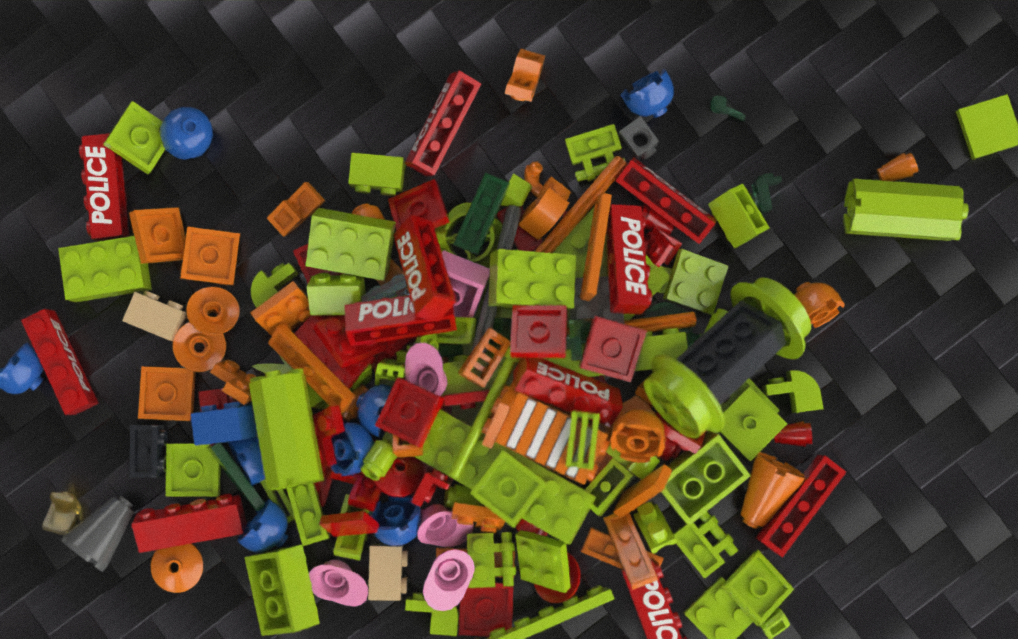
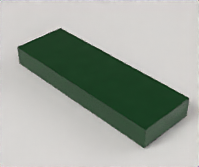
[453,172,510,256]
[207,443,265,511]

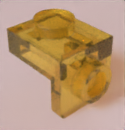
[42,491,81,535]

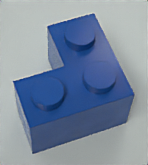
[191,401,258,446]

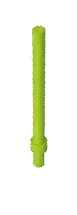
[449,347,521,479]

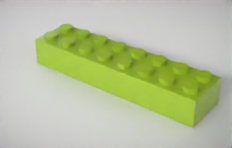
[383,408,597,545]

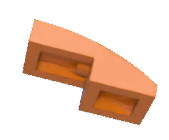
[267,182,325,237]

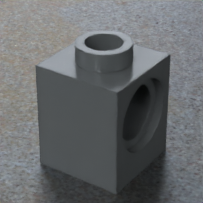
[618,116,659,160]

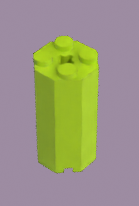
[843,179,968,241]
[249,369,324,491]

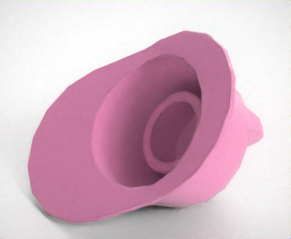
[405,343,447,396]
[417,504,474,547]
[423,549,475,611]
[309,560,369,606]

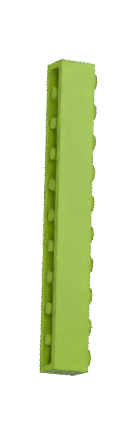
[441,328,688,396]

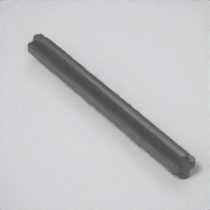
[472,205,522,354]

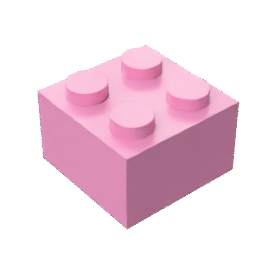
[442,250,490,318]

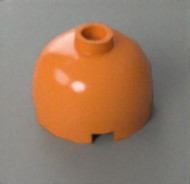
[794,282,845,328]
[610,410,665,463]

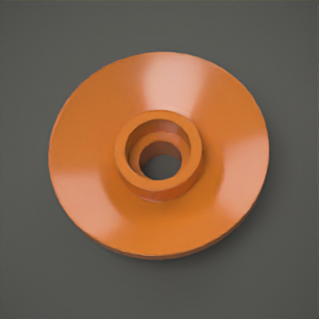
[186,287,240,335]
[173,322,226,372]
[151,544,204,593]

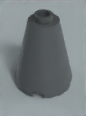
[61,496,134,572]

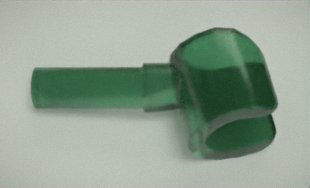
[711,96,746,121]

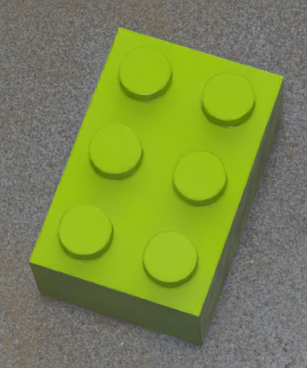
[306,208,396,280]
[58,236,152,302]
[488,249,576,310]
[660,432,751,526]
[245,545,320,636]

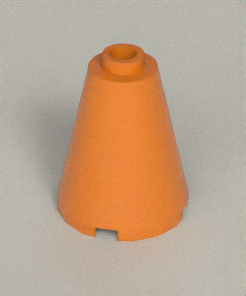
[741,452,805,529]

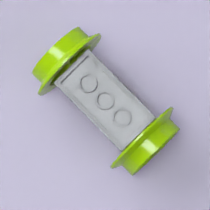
[644,278,811,438]

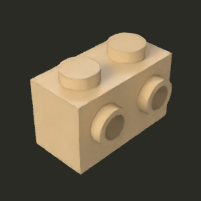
[122,290,187,341]
[368,543,408,601]

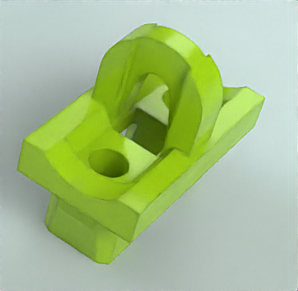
[634,502,677,554]

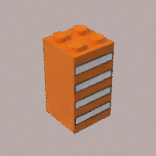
[495,392,610,484]

